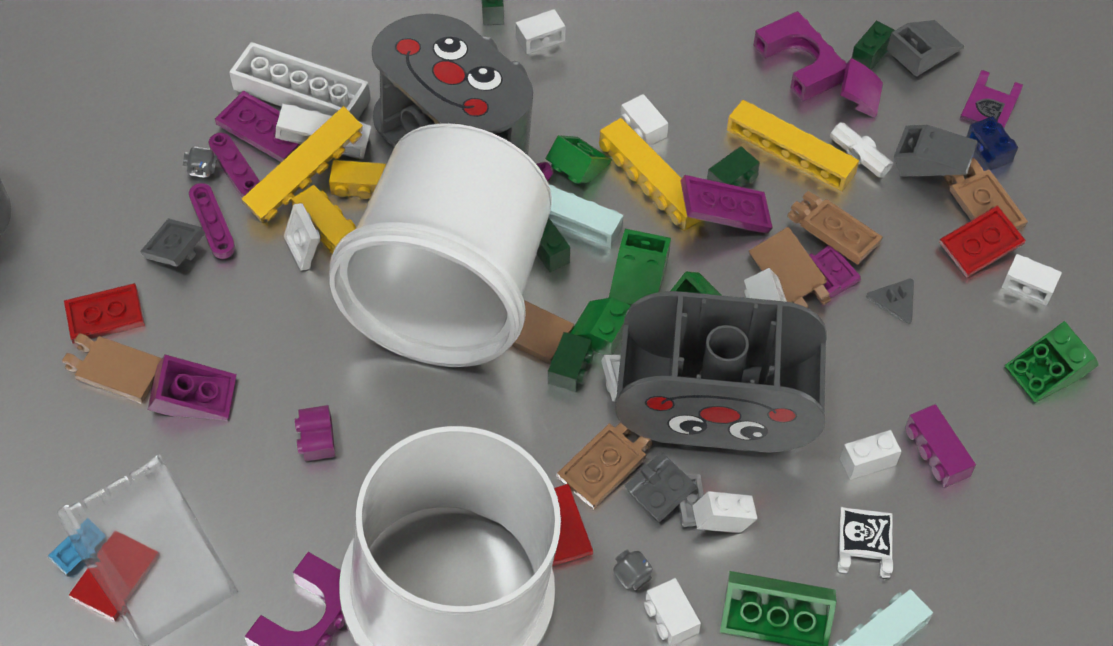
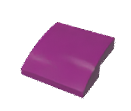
[840,58,883,118]
[809,245,861,298]

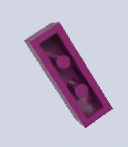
[905,404,976,488]

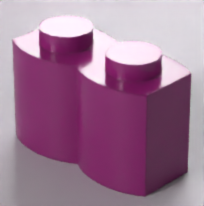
[295,405,336,461]

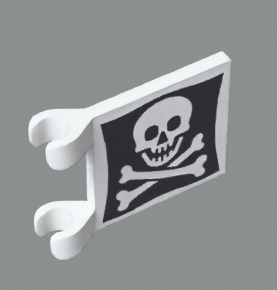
[838,507,893,578]

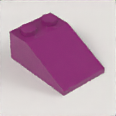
[147,354,237,420]

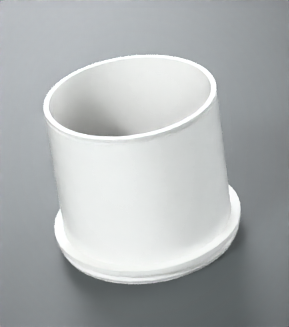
[329,123,552,367]
[339,426,561,646]

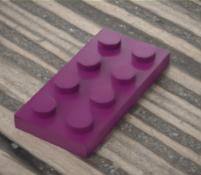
[215,91,301,162]
[680,175,773,234]

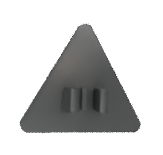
[866,279,914,324]

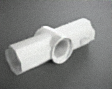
[830,122,893,178]

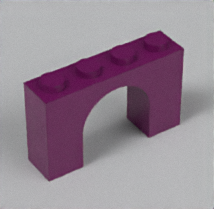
[753,11,847,101]
[244,552,345,646]

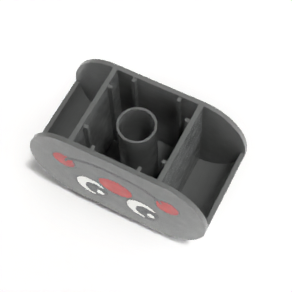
[372,14,533,155]
[615,291,827,452]

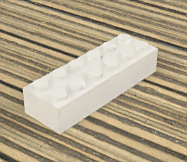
[229,42,371,120]

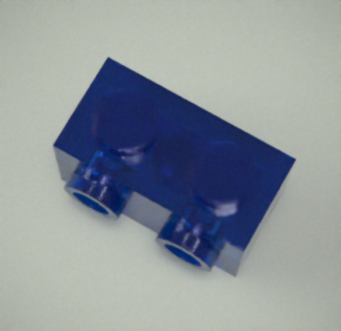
[966,116,1018,170]

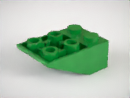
[609,229,671,305]
[1004,321,1099,403]

